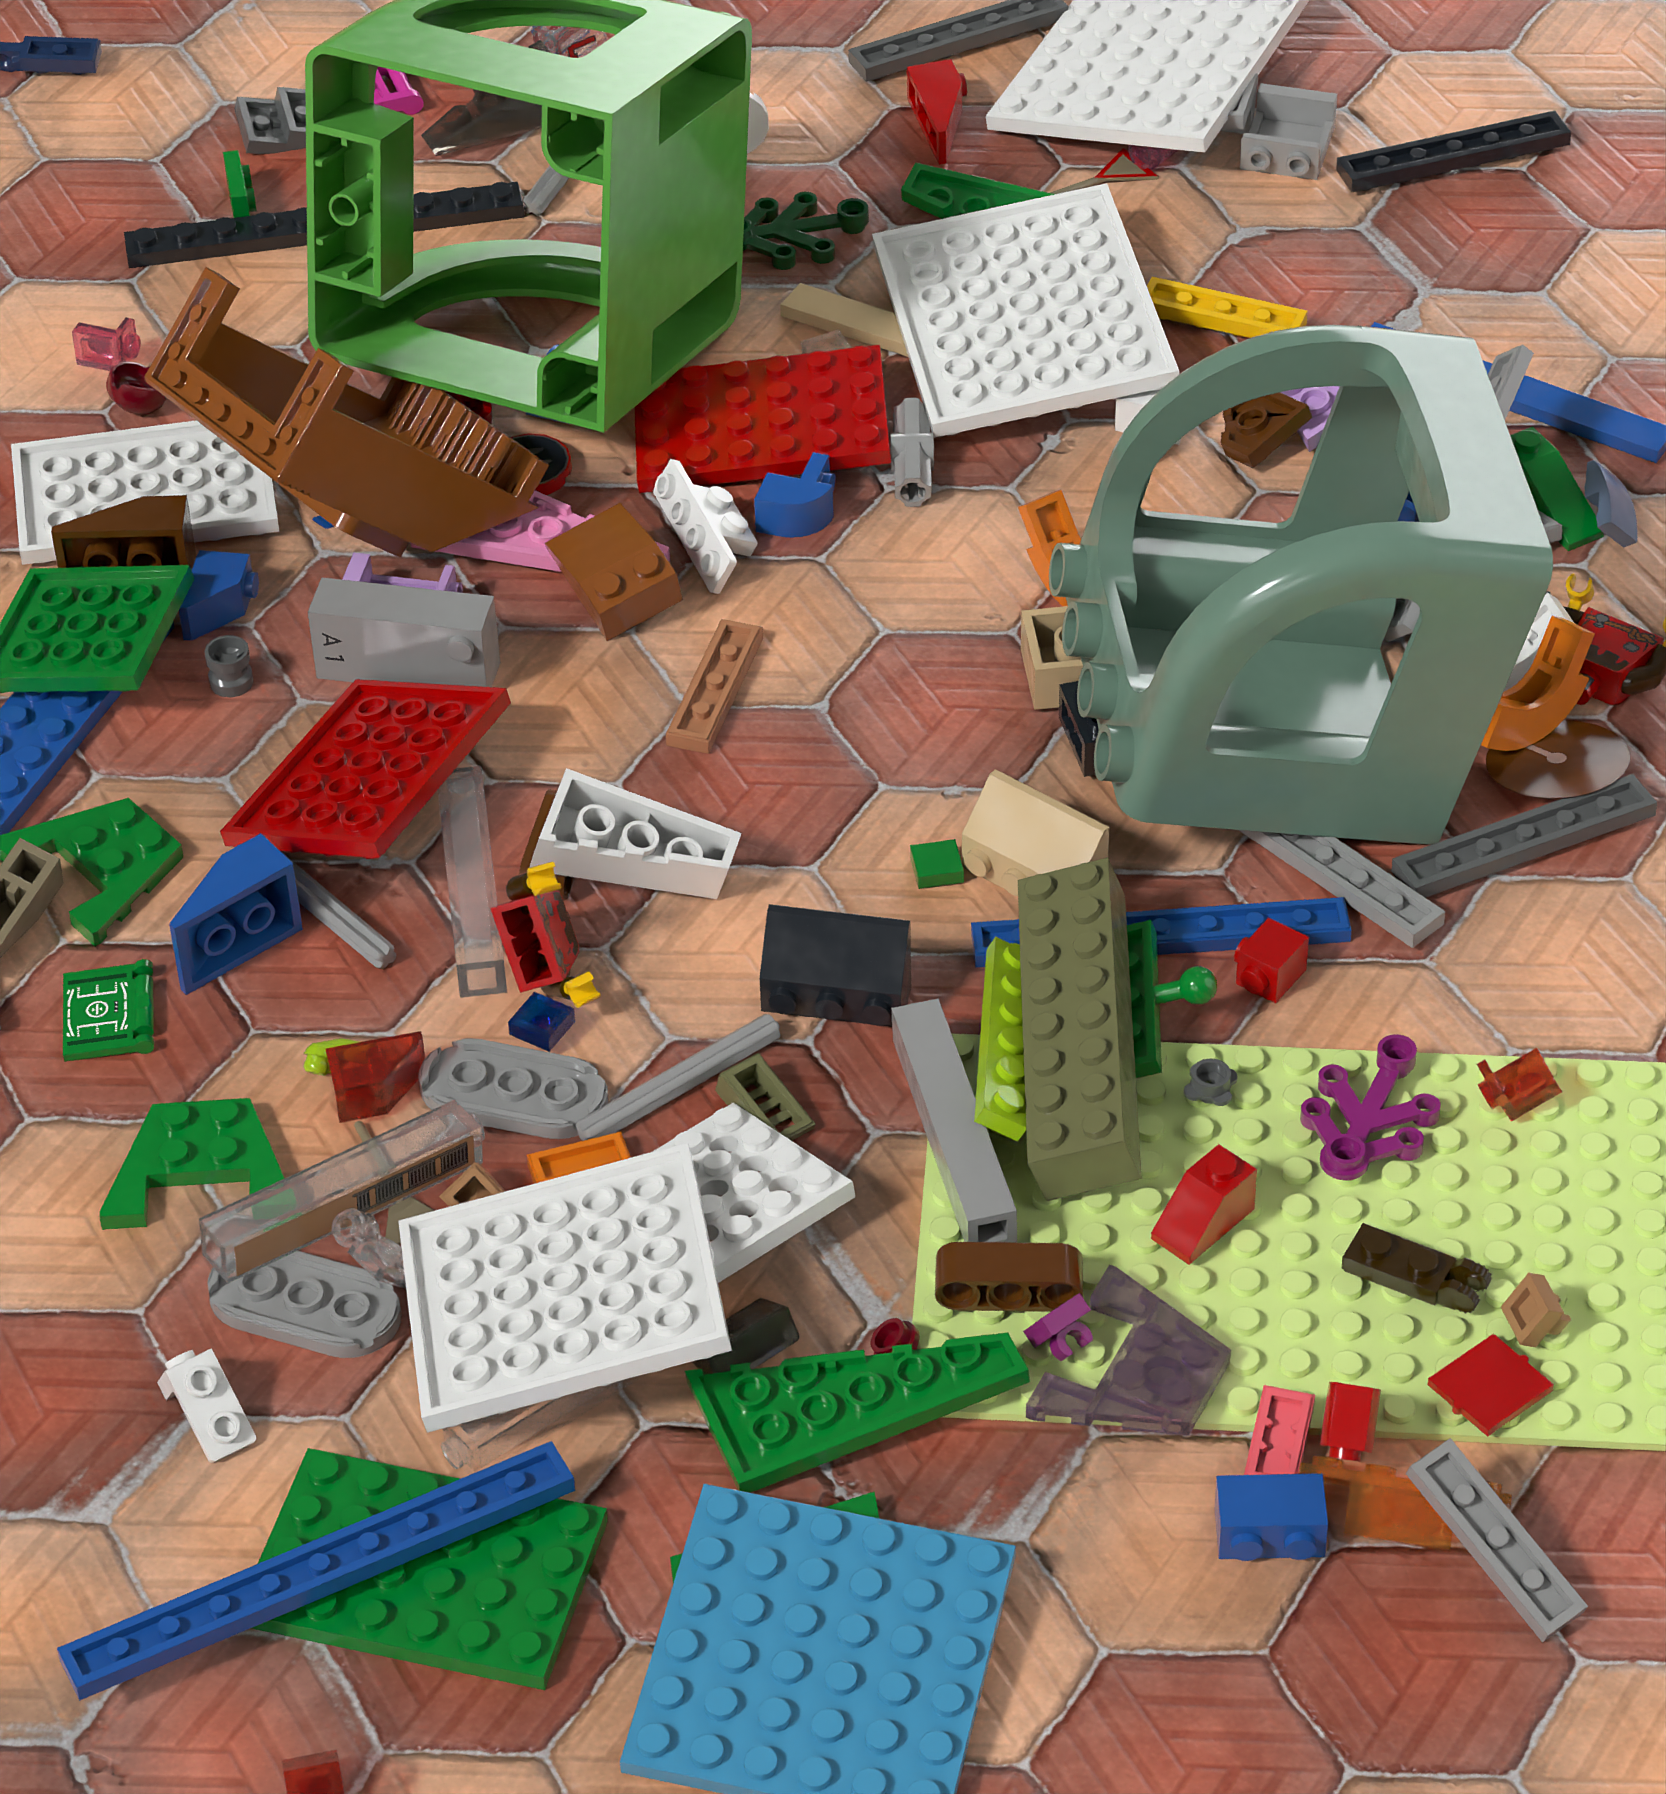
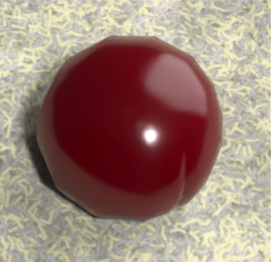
[106,361,167,415]

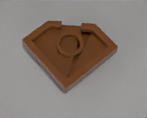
[1221,392,1313,468]

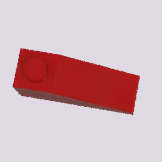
[907,59,967,165]

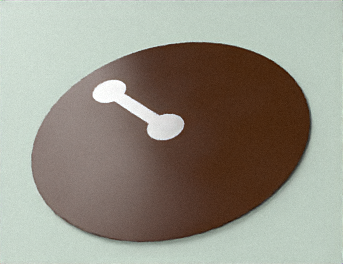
[1486,720,1630,798]

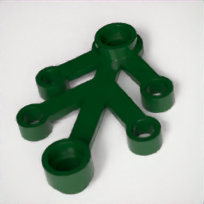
[743,191,869,270]

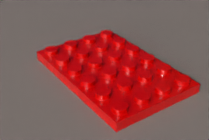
[634,345,891,493]
[220,679,511,859]

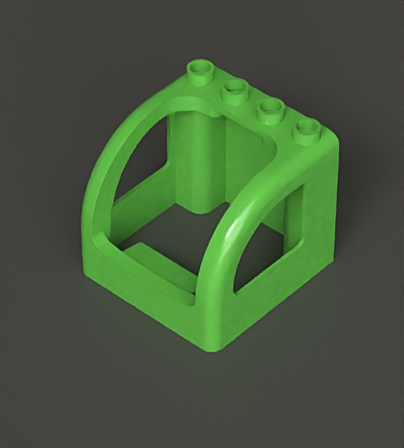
[305,0,752,433]

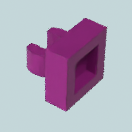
[1023,1293,1093,1361]

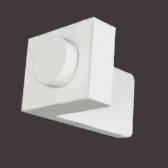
[157,1348,256,1463]

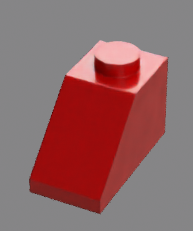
[1151,1144,1257,1265]

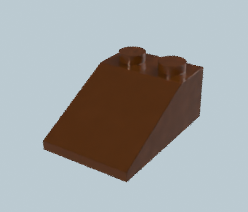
[51,495,197,570]

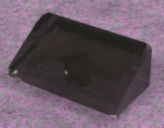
[692,1298,799,1375]

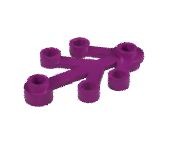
[1300,1034,1441,1180]

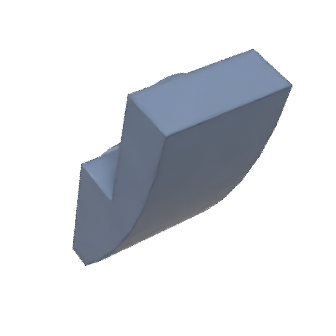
[1584,460,1638,548]

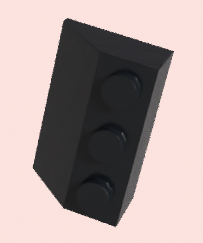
[759,904,911,1027]

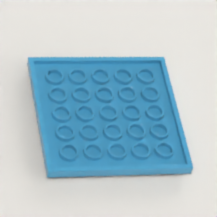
[620,1484,1016,1794]

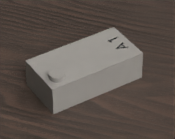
[308,577,500,687]

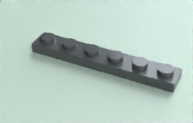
[848,0,1069,82]
[1391,774,1657,898]

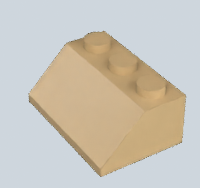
[962,769,1109,896]

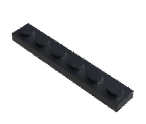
[1336,110,1571,193]

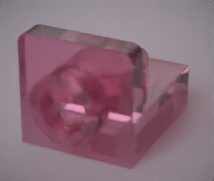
[72,317,141,371]

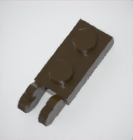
[1341,1223,1492,1314]

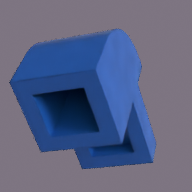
[754,452,835,538]

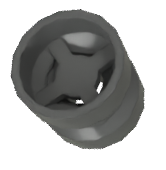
[204,635,254,698]

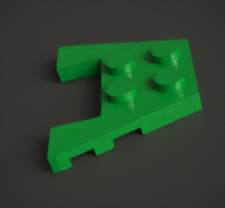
[0,798,184,947]
[99,1098,296,1230]

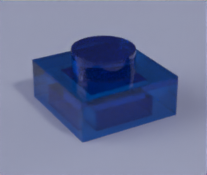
[508,992,575,1052]

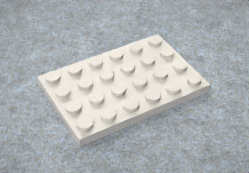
[11,421,279,565]

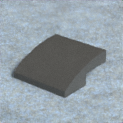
[234,87,306,154]

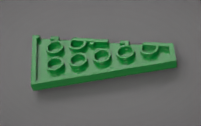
[684,1332,1030,1493]

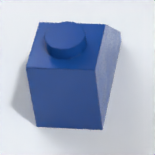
[179,550,259,641]

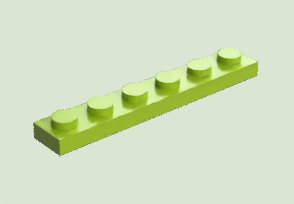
[974,936,1026,1142]

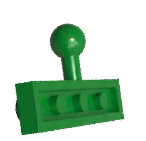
[1127,920,1217,1078]

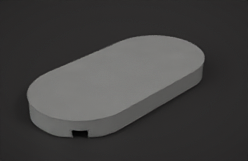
[419,1038,608,1139]
[207,1249,402,1358]

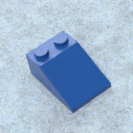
[169,833,303,995]

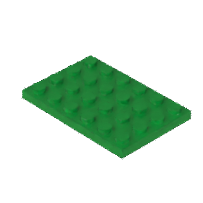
[250,1448,608,1690]

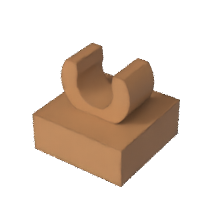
[1501,1273,1571,1348]

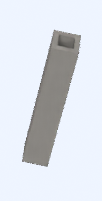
[891,998,1017,1242]

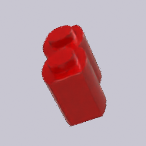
[1320,1382,1381,1462]

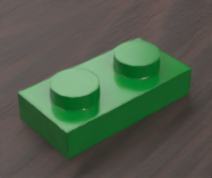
[223,150,257,218]

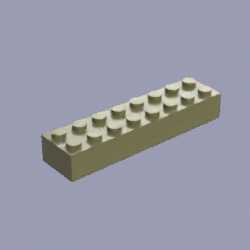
[1018,857,1142,1201]

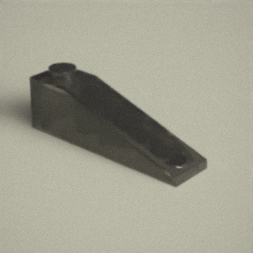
[421,40,551,156]

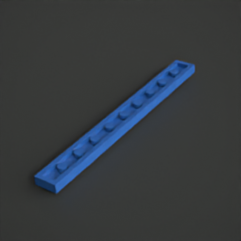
[57,1441,575,1701]

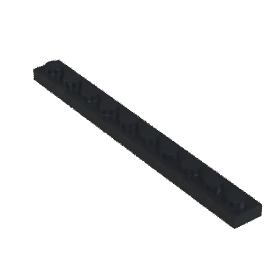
[124,182,524,268]

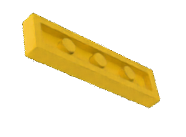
[1147,276,1308,338]

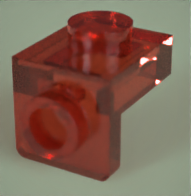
[1477,1048,1563,1122]

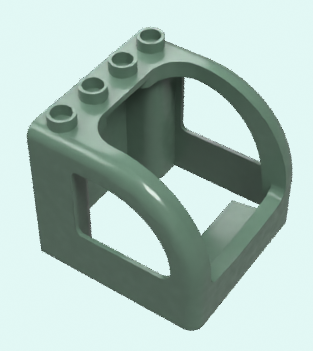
[1049,324,1553,845]

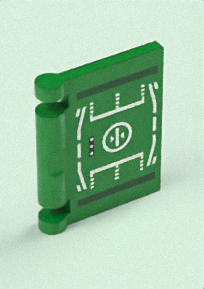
[63,959,154,1062]

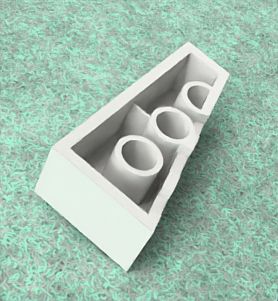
[529,768,742,899]

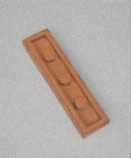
[666,619,763,754]

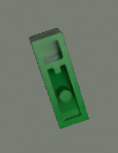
[1510,426,1604,551]

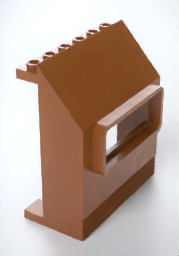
[145,267,549,557]

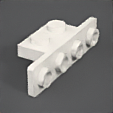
[653,459,758,594]

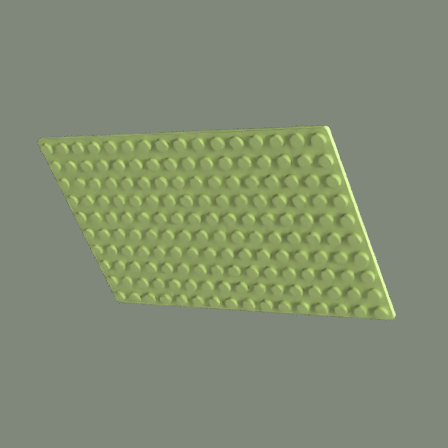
[912,1033,1666,1451]

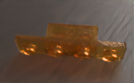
[1299,1456,1512,1552]

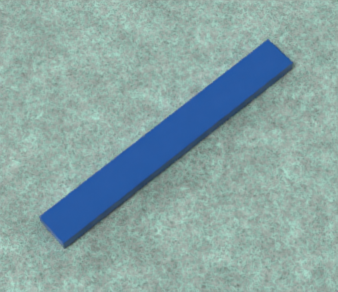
[1371,322,1666,463]
[971,897,1352,968]

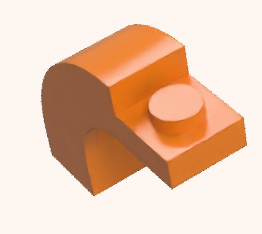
[1018,490,1081,607]
[1481,615,1595,751]

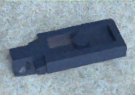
[0,36,102,75]

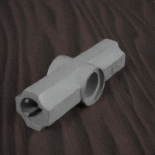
[891,398,934,507]

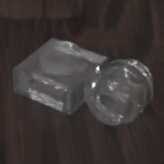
[332,1208,406,1288]

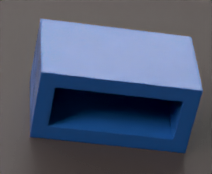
[1214,1473,1328,1561]

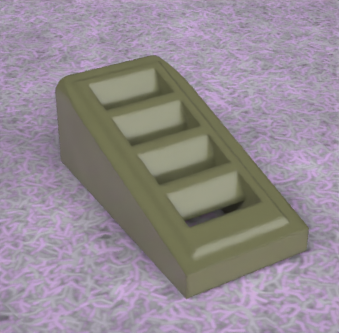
[715,1053,815,1141]

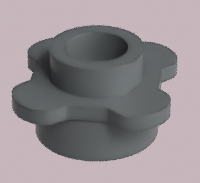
[1184,1058,1237,1106]

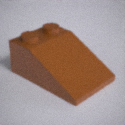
[545,503,683,641]

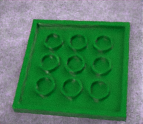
[0,565,194,693]

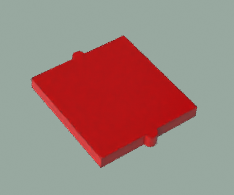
[1427,1333,1554,1437]

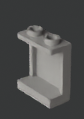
[1240,83,1337,180]

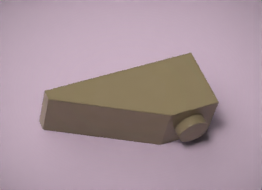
[0,838,64,958]

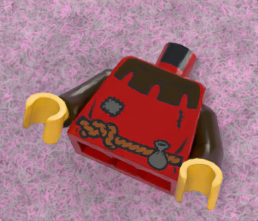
[1563,573,1666,705]
[490,861,601,1008]

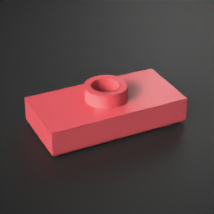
[1244,1385,1315,1475]

